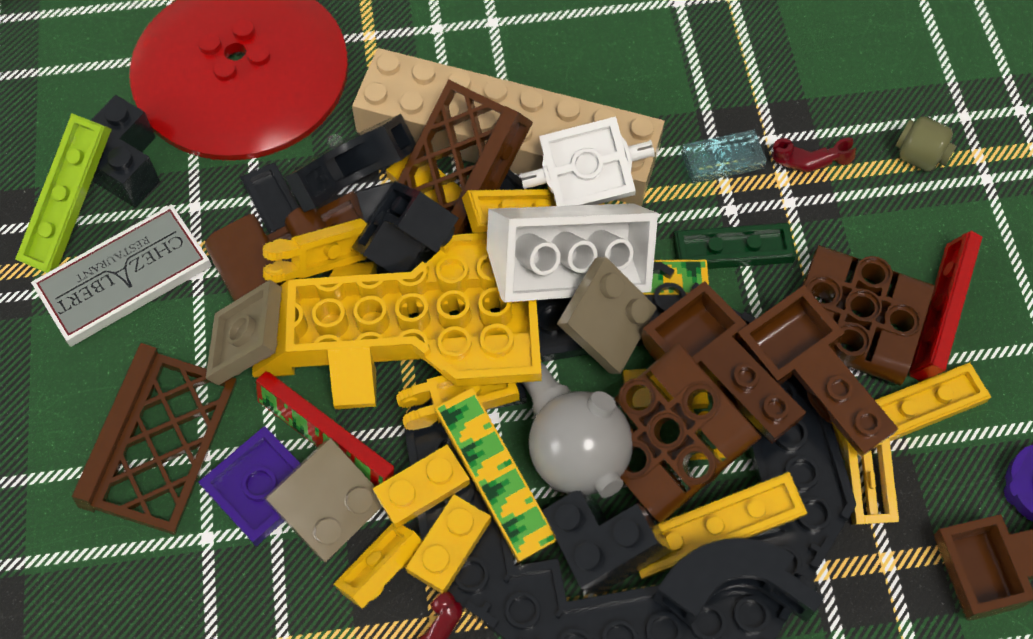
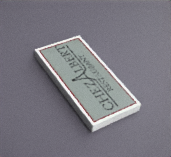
[31,204,212,347]

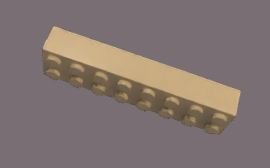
[352,48,665,206]

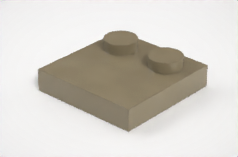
[557,257,657,374]
[206,280,282,385]
[263,438,382,562]

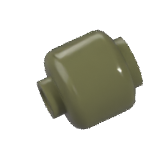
[896,116,957,172]

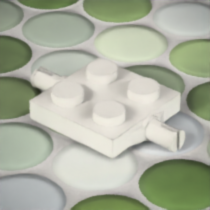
[520,117,655,206]

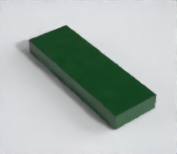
[673,223,796,269]

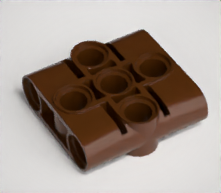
[803,244,934,386]
[613,342,761,523]

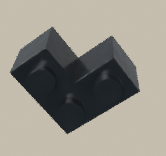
[90,95,160,208]
[352,181,459,273]
[542,491,672,595]

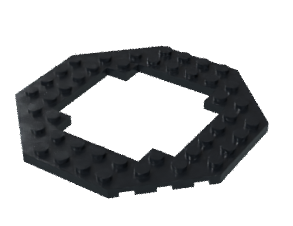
[404,262,857,639]

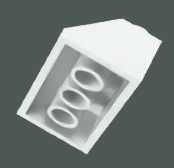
[487,203,658,302]

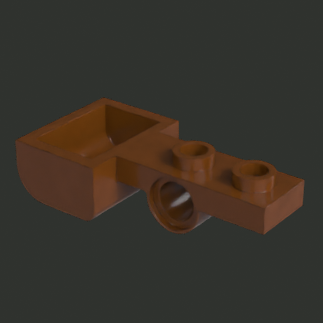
[205,191,363,301]
[641,281,806,444]
[736,285,899,457]
[933,514,1033,621]

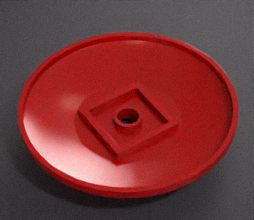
[129,0,348,161]

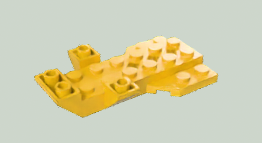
[252,233,542,409]

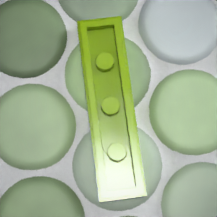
[15,113,112,273]

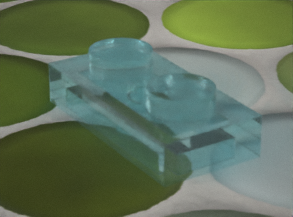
[681,130,767,184]

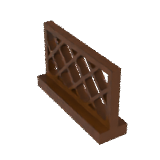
[397,79,533,251]
[72,343,237,535]

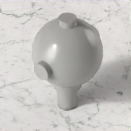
[522,363,633,498]

